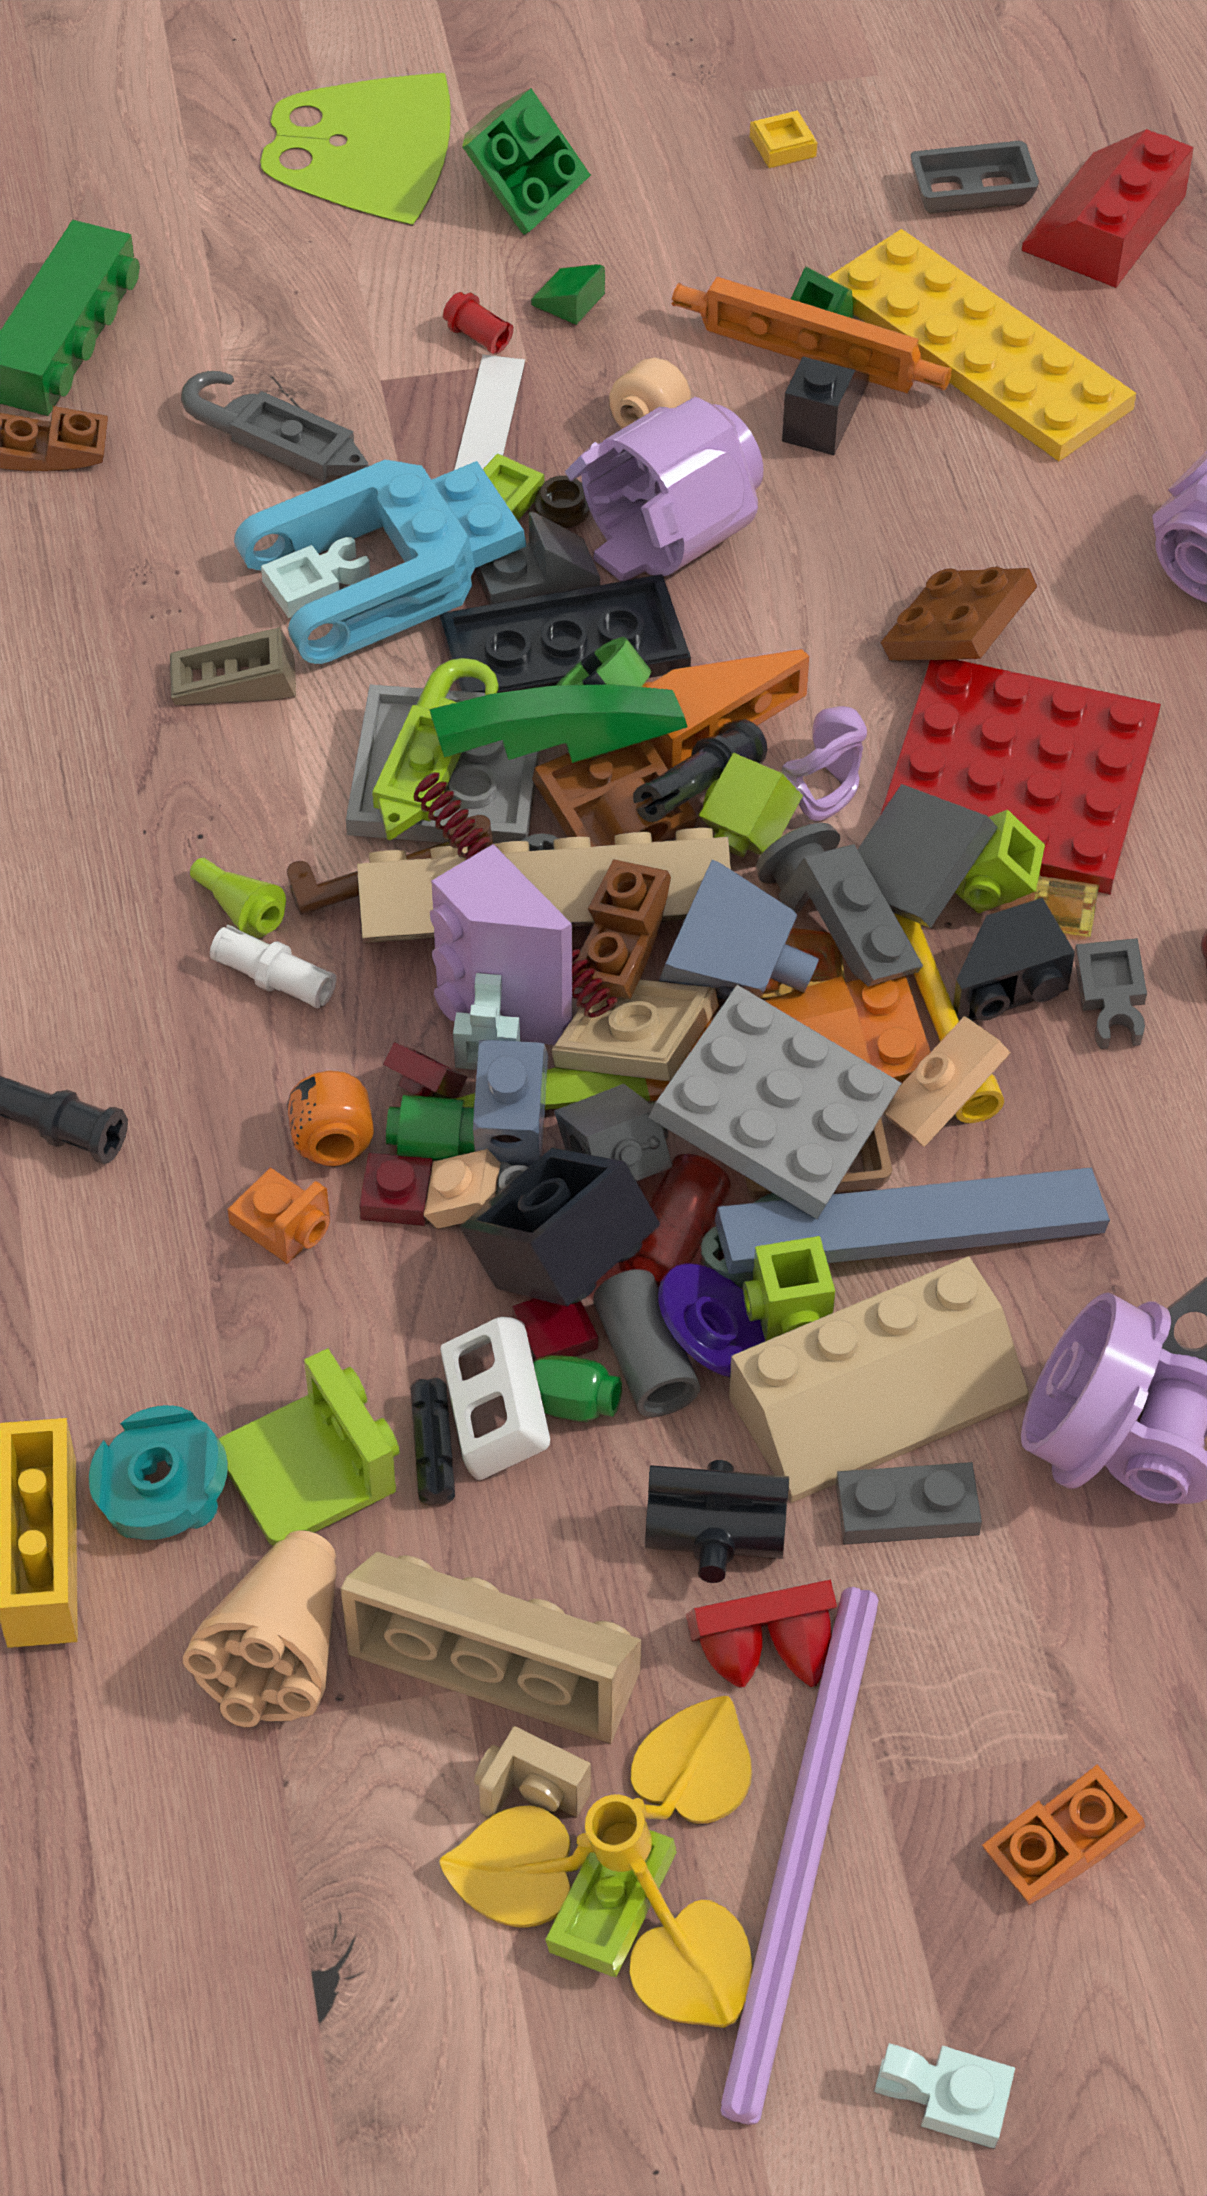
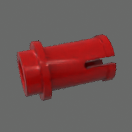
[443,292,514,354]

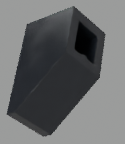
[953,898,1075,1021]

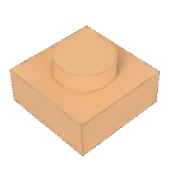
[424,1149,501,1229]

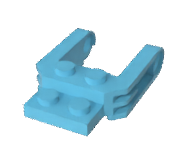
[234,459,527,664]

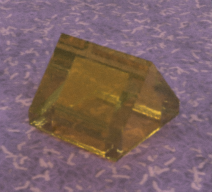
[1034,876,1099,937]

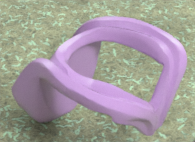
[782,706,867,821]

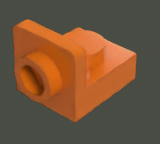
[227,1167,330,1264]

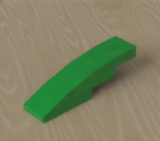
[429,684,688,763]

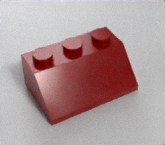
[1021,129,1194,288]

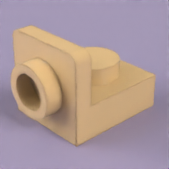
[474,1726,591,1817]

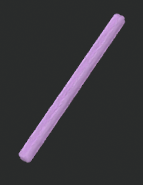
[721,1587,879,2125]

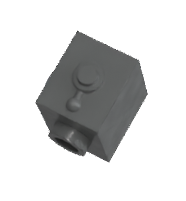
[554,1084,673,1181]

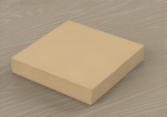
[551,980,718,1081]

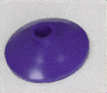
[658,1264,765,1377]

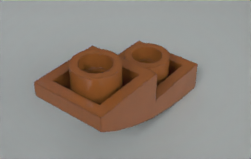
[0,406,108,471]
[572,859,671,1000]

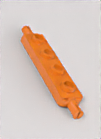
[672,276,952,394]

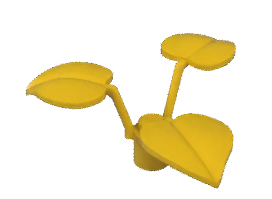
[439,1696,753,2028]

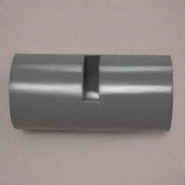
[593,1270,701,1417]

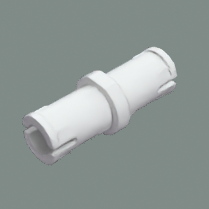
[210,925,336,1008]

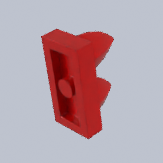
[686,1579,837,1688]

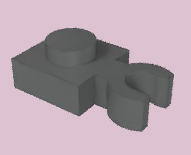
[1074,938,1147,1049]

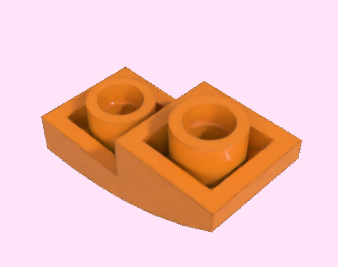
[982,1764,1146,1905]

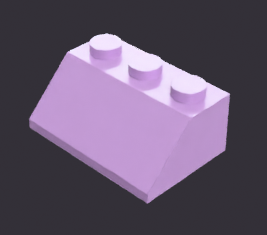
[430,844,572,1045]

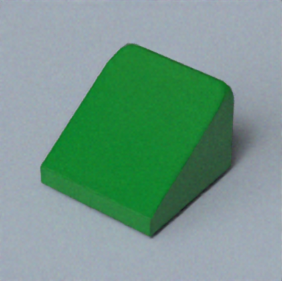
[531,264,605,325]

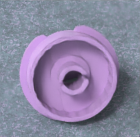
[1021,1293,1207,1504]

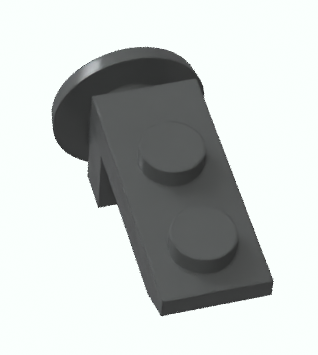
[756,823,923,987]

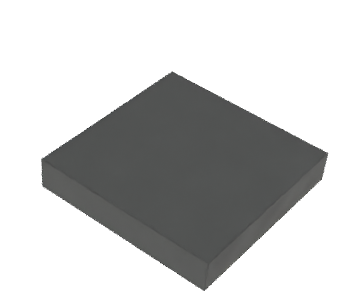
[857,784,998,928]

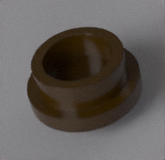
[535,476,590,528]

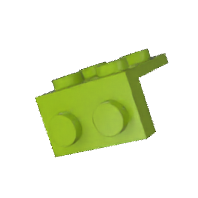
[219,1348,400,1546]

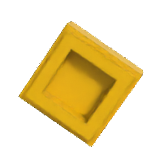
[750,111,818,168]

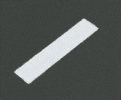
[454,354,525,470]

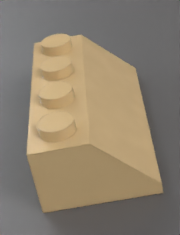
[729,1256,1029,1503]
[341,1552,641,1744]

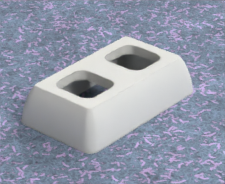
[440,1317,550,1480]

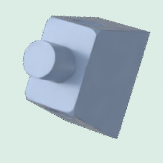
[659,860,819,1000]
[473,1040,548,1167]

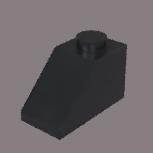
[782,357,869,455]

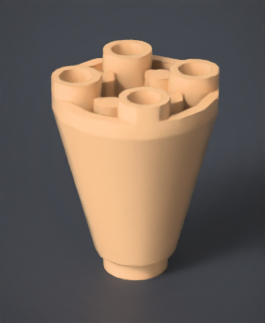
[183,1530,337,1727]

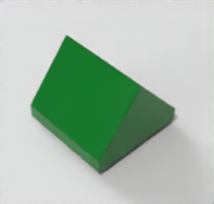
[790,266,854,318]

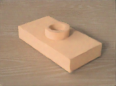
[883,1016,1011,1147]

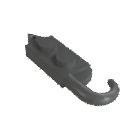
[181,371,369,481]

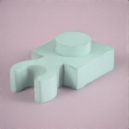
[261,537,370,618]

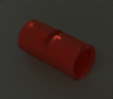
[619,1154,731,1287]

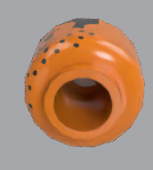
[287,1070,374,1166]

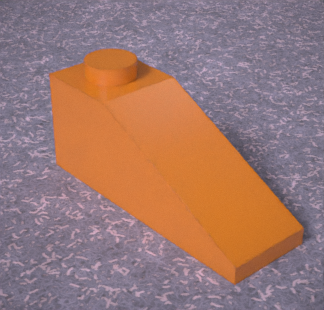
[642,649,810,770]

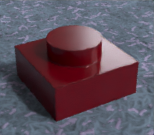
[383,1042,468,1099]
[359,1153,433,1226]

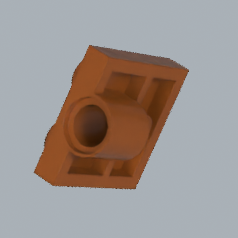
[880,566,1038,661]
[532,740,698,847]

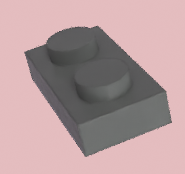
[836,1462,982,1545]

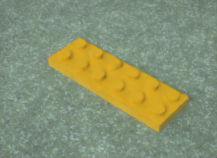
[828,228,1136,462]

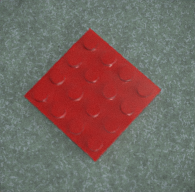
[880,659,1161,895]

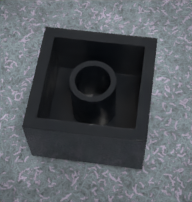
[459,1148,661,1307]

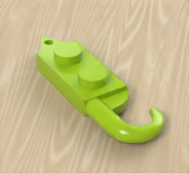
[372,658,499,840]

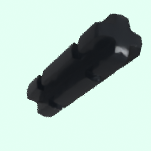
[410,1378,455,1506]

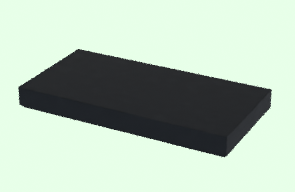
[439,574,691,693]

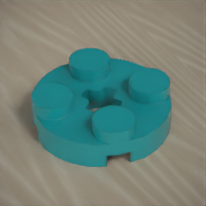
[89,1405,228,1540]

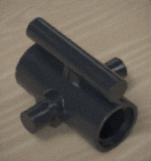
[645,1460,789,1583]

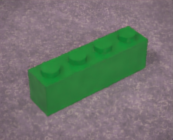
[0,219,140,416]

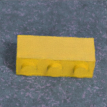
[0,1418,78,1648]

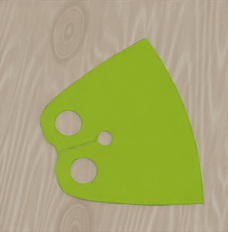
[261,73,451,225]

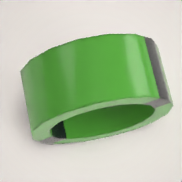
[556,637,651,687]

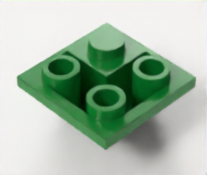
[462,88,591,235]

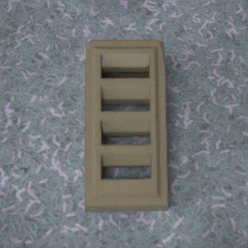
[170,627,296,705]

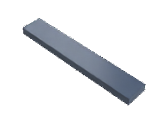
[715,1167,1110,1274]

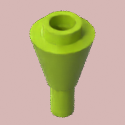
[190,858,286,939]

